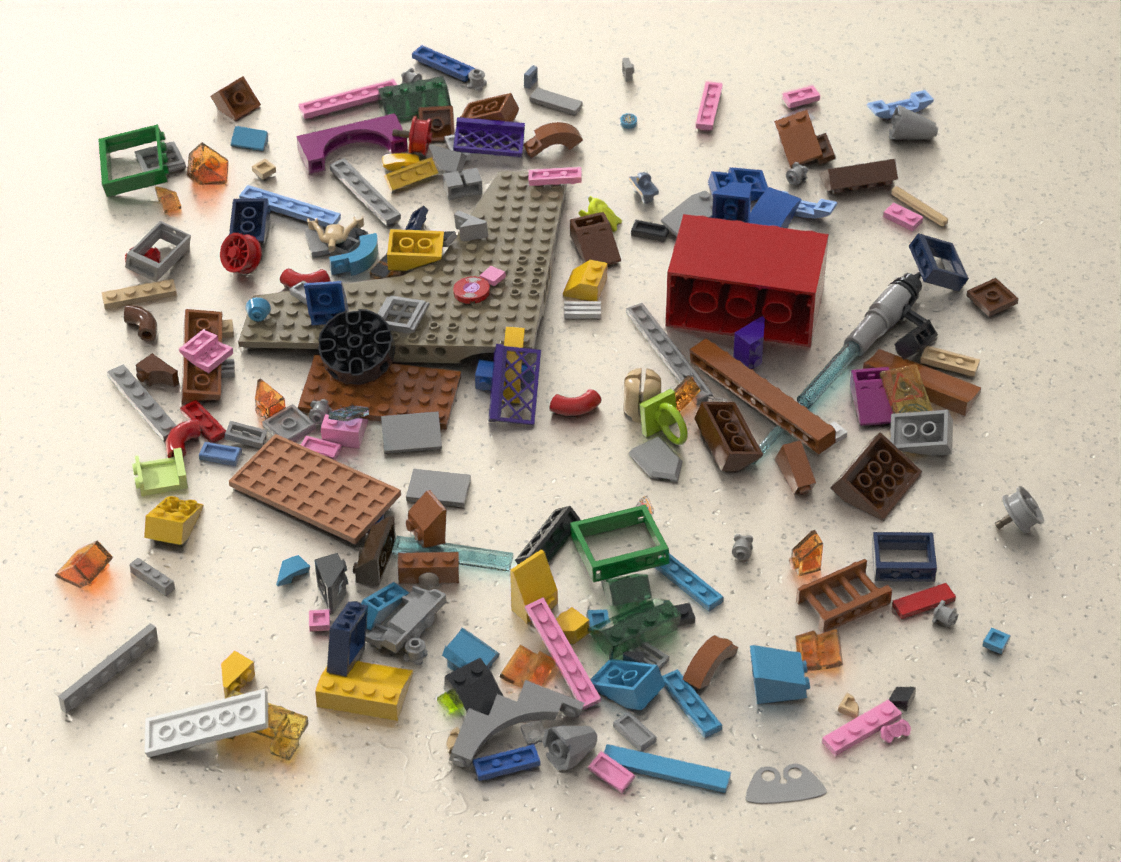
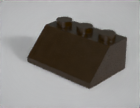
[353,516,396,587]

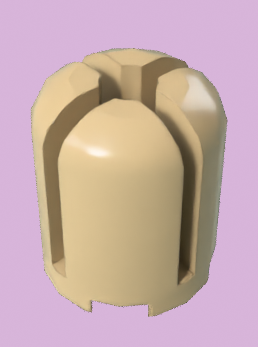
[623,368,661,423]

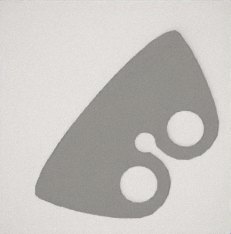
[746,764,827,803]

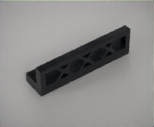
[515,506,581,564]

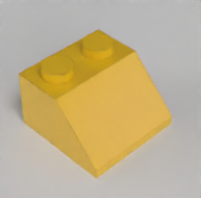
[563,260,607,301]

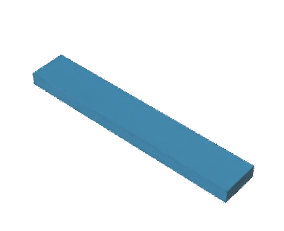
[604,744,731,793]

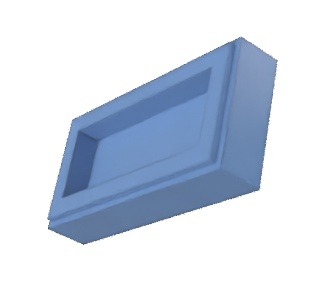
[199,442,242,466]

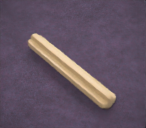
[891,186,949,227]

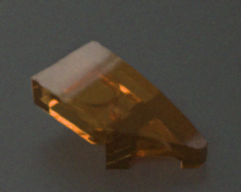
[155,186,181,213]

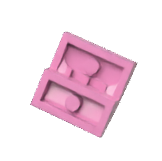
[179,330,233,373]

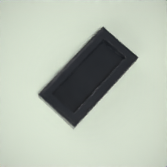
[631,220,670,242]

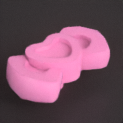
[880,719,911,743]

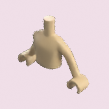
[307,216,365,251]

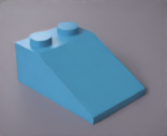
[590,659,665,710]

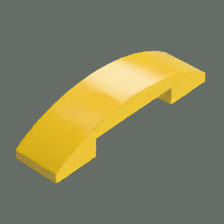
[502,327,525,403]

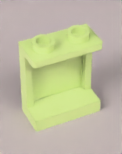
[132,448,188,496]

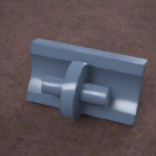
[629,172,659,203]

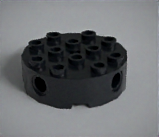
[318,309,396,385]

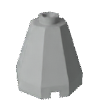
[543,726,597,770]

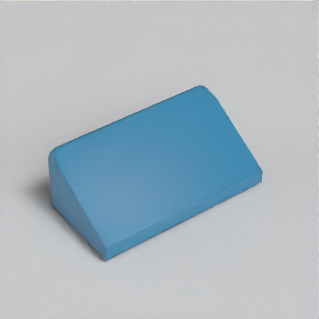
[231,126,269,151]

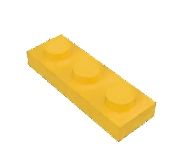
[384,157,438,192]

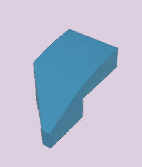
[276,555,310,586]

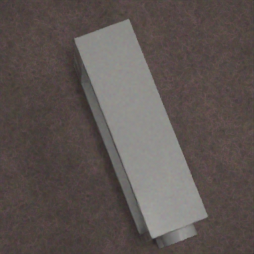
[125,221,191,282]

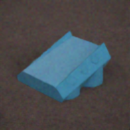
[442,627,500,671]

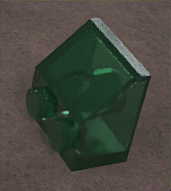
[601,573,652,609]

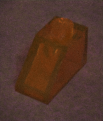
[255,378,286,420]
[789,530,823,577]

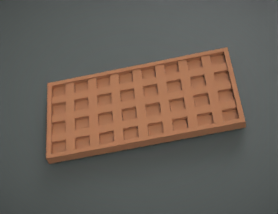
[228,434,401,544]

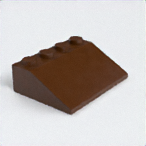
[830,432,922,520]

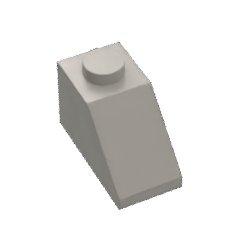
[429,144,467,173]

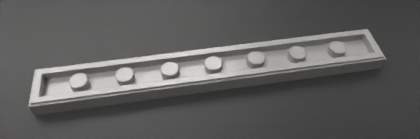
[626,303,713,405]

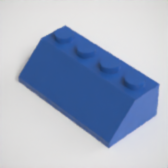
[712,182,752,223]

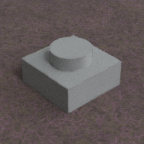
[622,57,635,82]

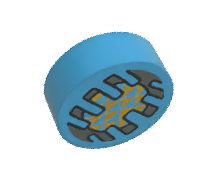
[620,113,637,129]

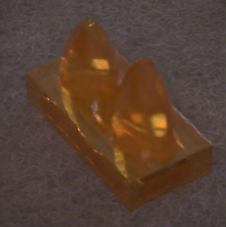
[673,376,701,412]

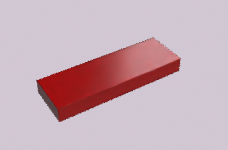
[180,400,226,443]
[892,583,956,619]

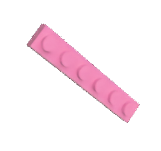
[299,79,400,119]
[525,598,601,711]

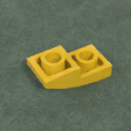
[382,153,420,171]

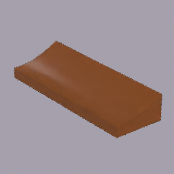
[181,309,222,404]
[863,349,981,416]

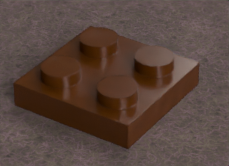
[966,278,1019,317]

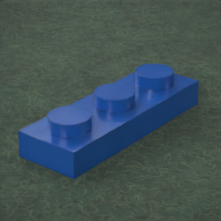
[473,744,540,781]

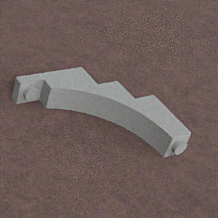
[449,680,584,768]

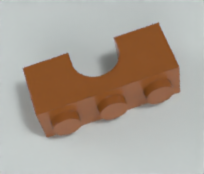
[398,552,459,584]

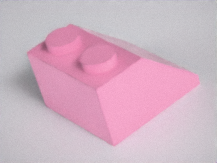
[321,414,368,449]

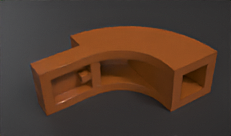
[523,122,583,158]
[682,635,739,689]

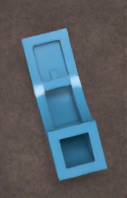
[329,233,378,276]

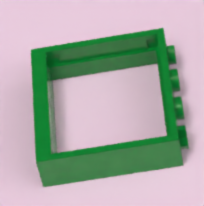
[98,124,170,197]
[570,504,670,583]

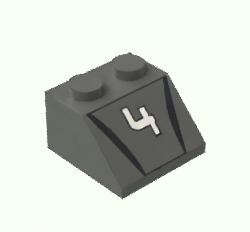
[314,553,348,614]

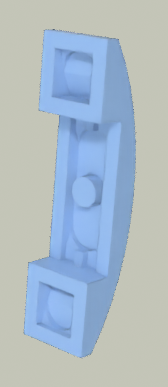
[867,90,934,118]
[779,190,837,218]

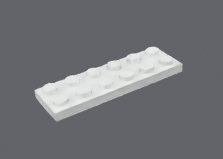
[145,689,268,757]

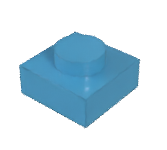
[586,609,610,632]
[982,627,1010,654]

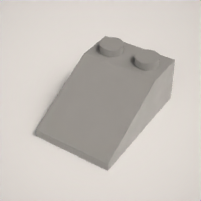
[661,190,713,236]
[890,410,953,456]

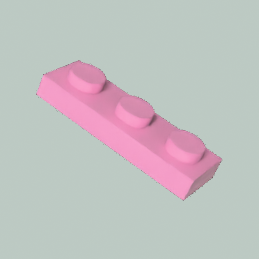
[529,167,582,186]

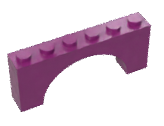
[296,113,408,174]

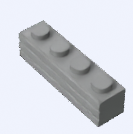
[129,557,175,596]

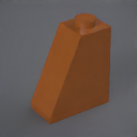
[775,440,816,495]

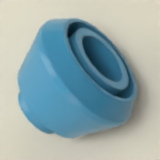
[245,297,271,321]

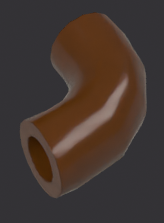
[124,305,157,342]

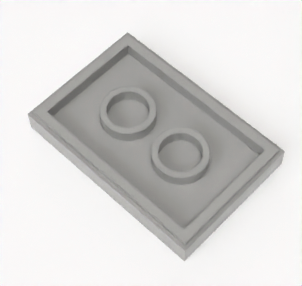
[381,412,442,454]
[406,469,471,508]

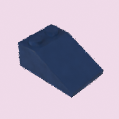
[229,198,271,243]

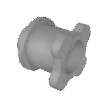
[401,67,422,89]
[467,69,487,91]
[786,162,808,185]
[309,399,332,424]
[732,534,753,560]
[932,600,958,627]
[404,638,428,665]

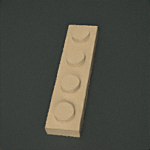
[101,279,177,309]

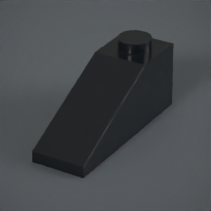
[894,319,938,360]

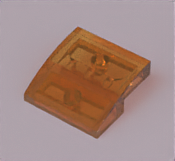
[795,629,843,670]
[499,644,556,688]

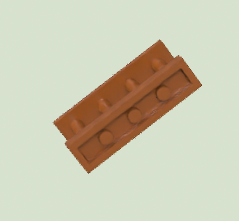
[796,559,892,634]

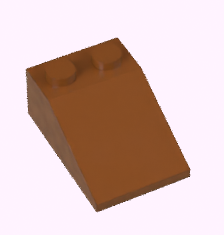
[460,93,520,122]
[774,110,823,168]

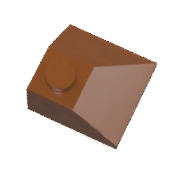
[210,76,261,121]

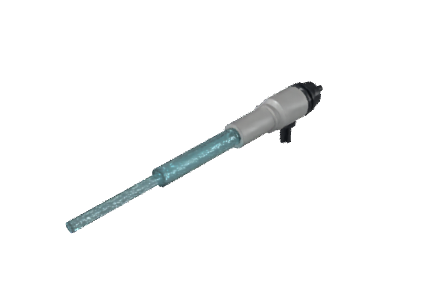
[751,272,927,464]

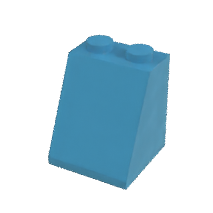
[750,645,810,704]

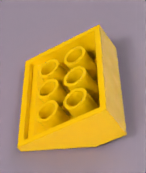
[315,661,413,721]

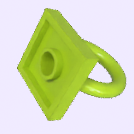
[640,388,688,445]

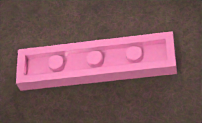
[696,81,723,130]
[822,699,902,756]

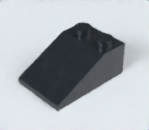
[444,658,503,718]

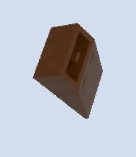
[570,212,621,265]

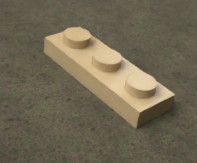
[920,346,980,377]

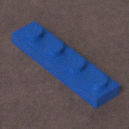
[412,45,475,82]

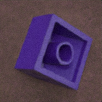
[733,316,765,369]

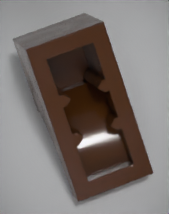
[135,353,179,388]

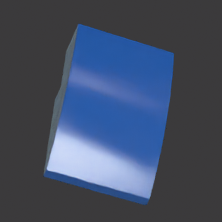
[708,167,768,201]
[749,187,802,228]
[304,281,349,325]

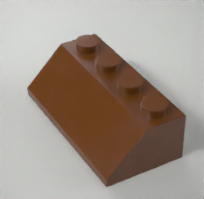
[819,159,898,194]
[694,402,763,471]

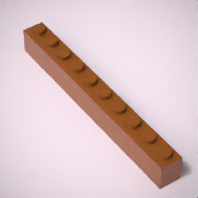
[689,338,836,454]

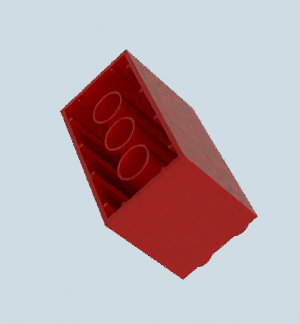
[665,214,829,348]

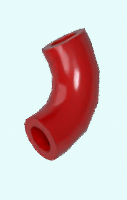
[280,268,331,288]
[549,389,602,416]
[165,419,200,458]

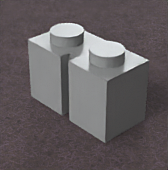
[443,168,482,200]

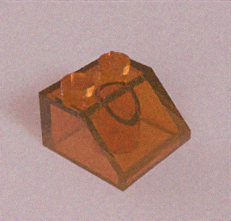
[187,142,229,185]
[55,540,114,588]

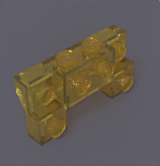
[228,690,309,761]

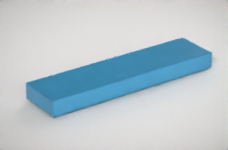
[655,553,724,612]
[662,669,723,738]

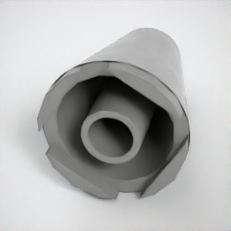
[889,105,938,140]

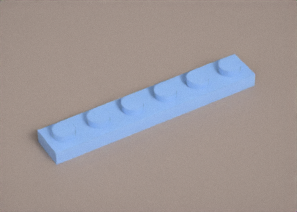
[239,185,341,227]

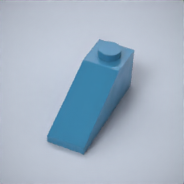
[361,582,409,630]

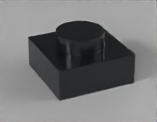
[670,602,695,627]

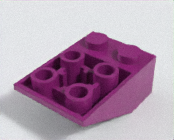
[850,367,897,426]

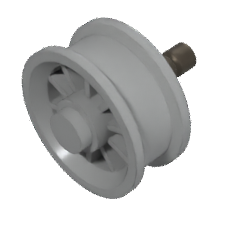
[995,486,1044,533]

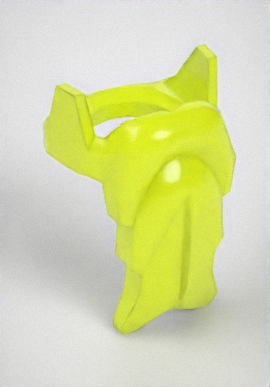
[578,196,622,232]

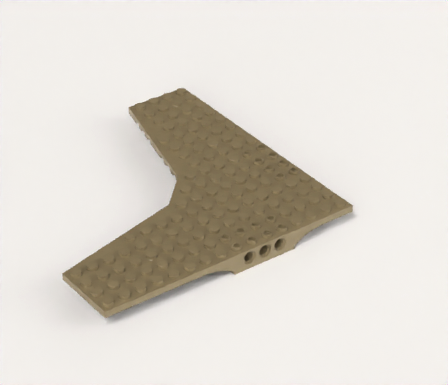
[238,170,567,363]

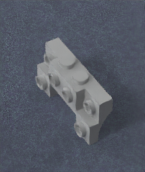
[366,585,446,653]

